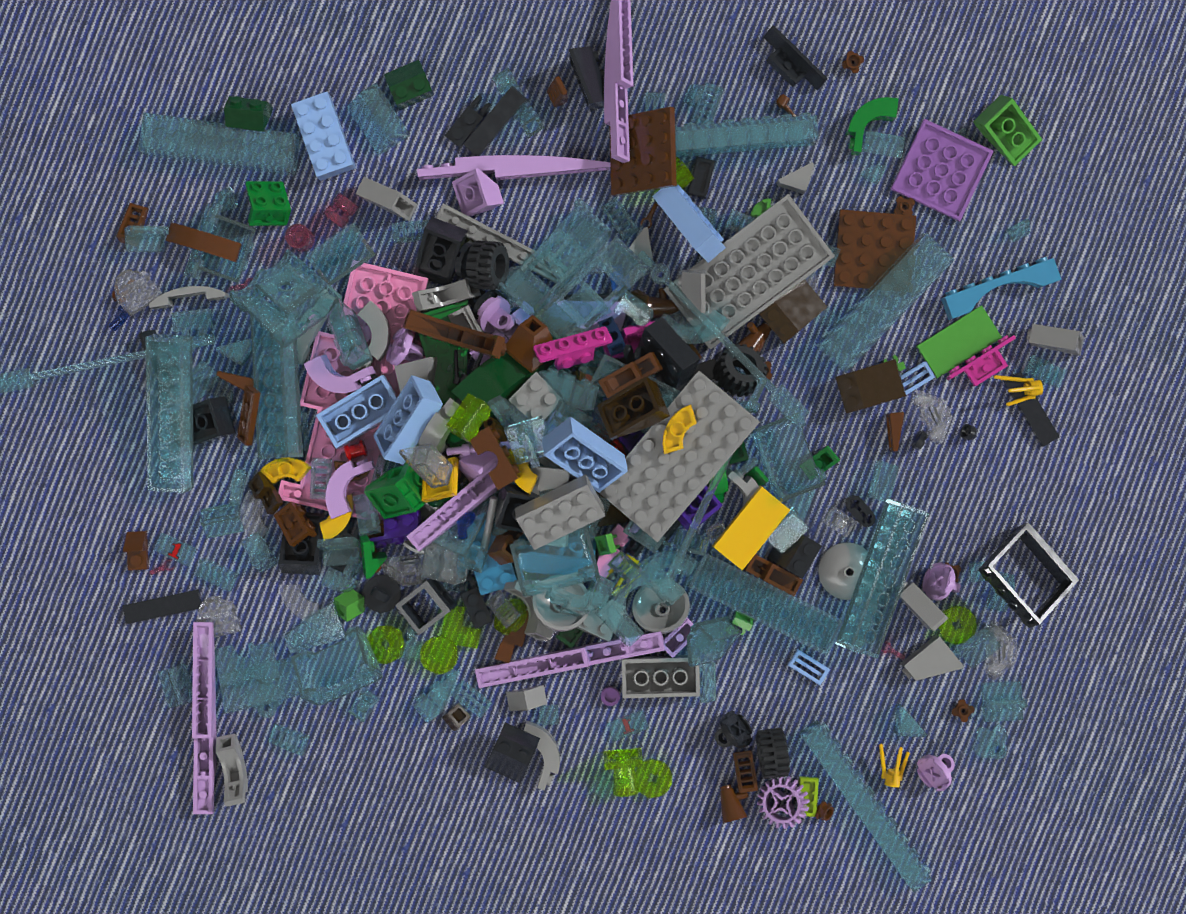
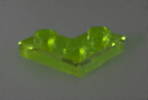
[440,606,481,649]

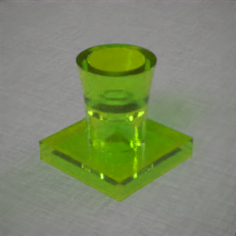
[603,748,644,797]

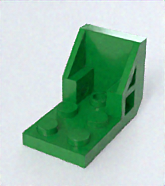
[364,443,435,519]

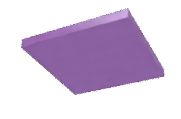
[890,119,994,222]

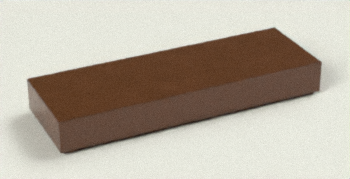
[237,385,260,446]

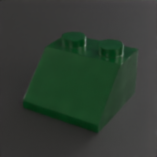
[384,60,434,110]
[224,96,273,132]

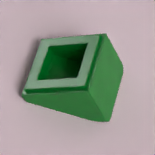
[744,466,769,486]

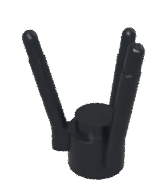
[453,350,484,385]

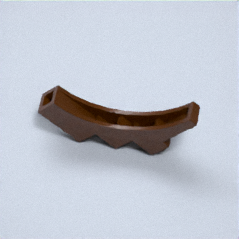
[402,309,507,359]

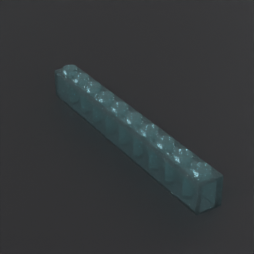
[799,720,933,893]

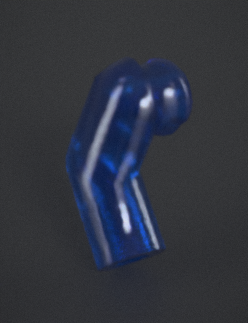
[109,303,131,331]

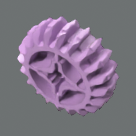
[757,776,810,829]

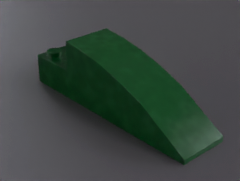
[446,323,560,455]

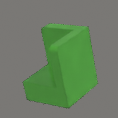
[334,589,365,622]

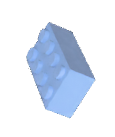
[291,91,356,181]
[652,184,726,263]
[316,375,398,449]
[373,375,443,465]
[542,416,628,493]

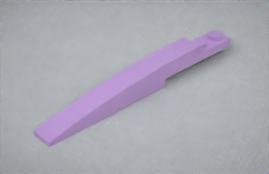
[604,0,633,163]
[417,155,611,181]
[406,411,566,552]
[192,622,216,814]
[475,631,666,688]

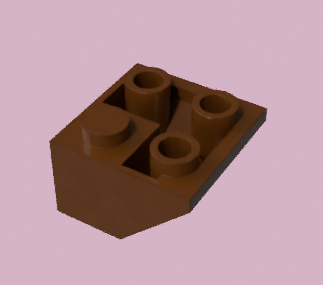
[506,315,553,373]

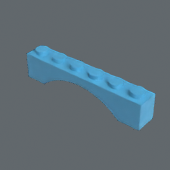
[941,257,1062,320]

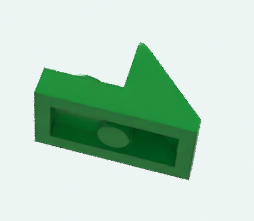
[800,445,840,481]
[360,536,387,579]

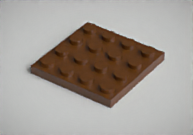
[609,107,677,196]
[833,209,917,293]

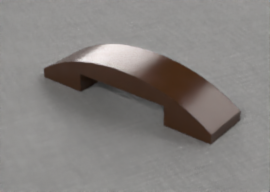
[165,222,242,262]

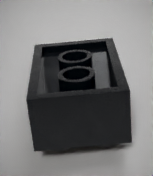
[414,217,468,286]
[168,396,236,450]
[278,513,325,575]
[485,722,540,783]

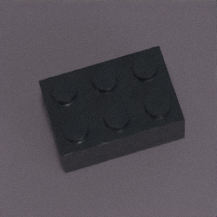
[637,317,700,390]

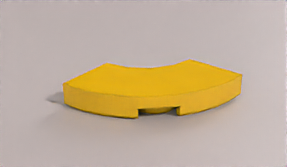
[662,405,697,454]
[509,447,539,494]
[260,458,312,484]
[319,494,354,541]

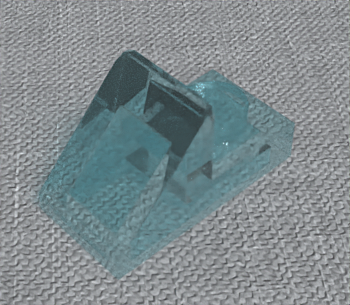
[241,532,278,573]
[348,687,381,723]

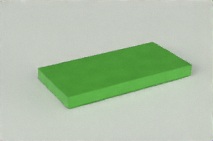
[916,305,1002,379]

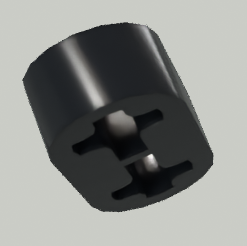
[845,495,876,527]

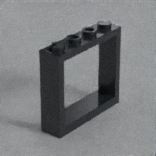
[978,522,1079,628]

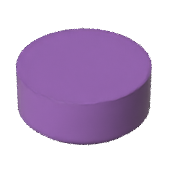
[601,686,620,706]

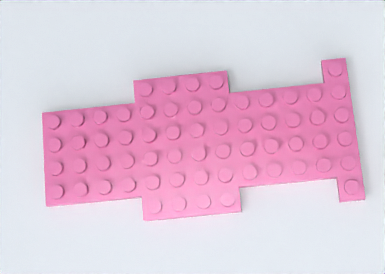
[278,260,429,520]

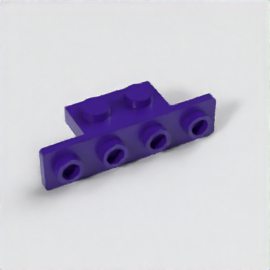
[370,510,422,548]

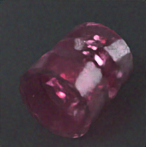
[323,192,359,229]
[285,224,315,252]

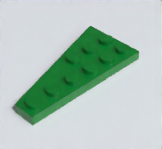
[418,300,468,409]

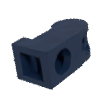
[598,316,626,357]

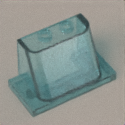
[183,203,257,283]

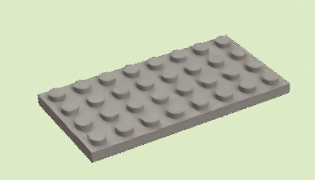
[664,194,835,350]
[600,371,760,542]

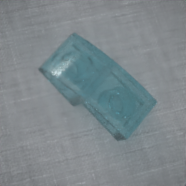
[1024,355,1068,389]

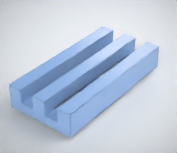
[901,361,936,395]
[787,649,830,685]

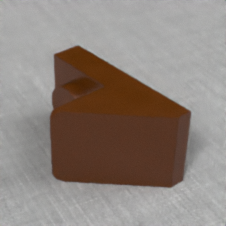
[123,531,149,570]

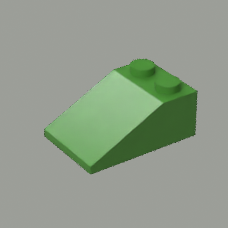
[973,95,1042,166]

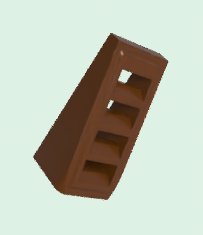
[547,76,568,108]
[116,203,149,247]
[216,371,258,391]
[886,412,904,452]
[733,750,758,793]

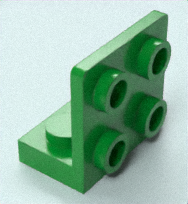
[245,181,291,226]

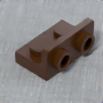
[274,502,317,547]

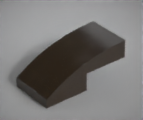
[248,472,283,515]

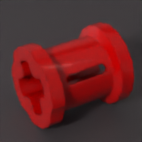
[344,440,368,461]

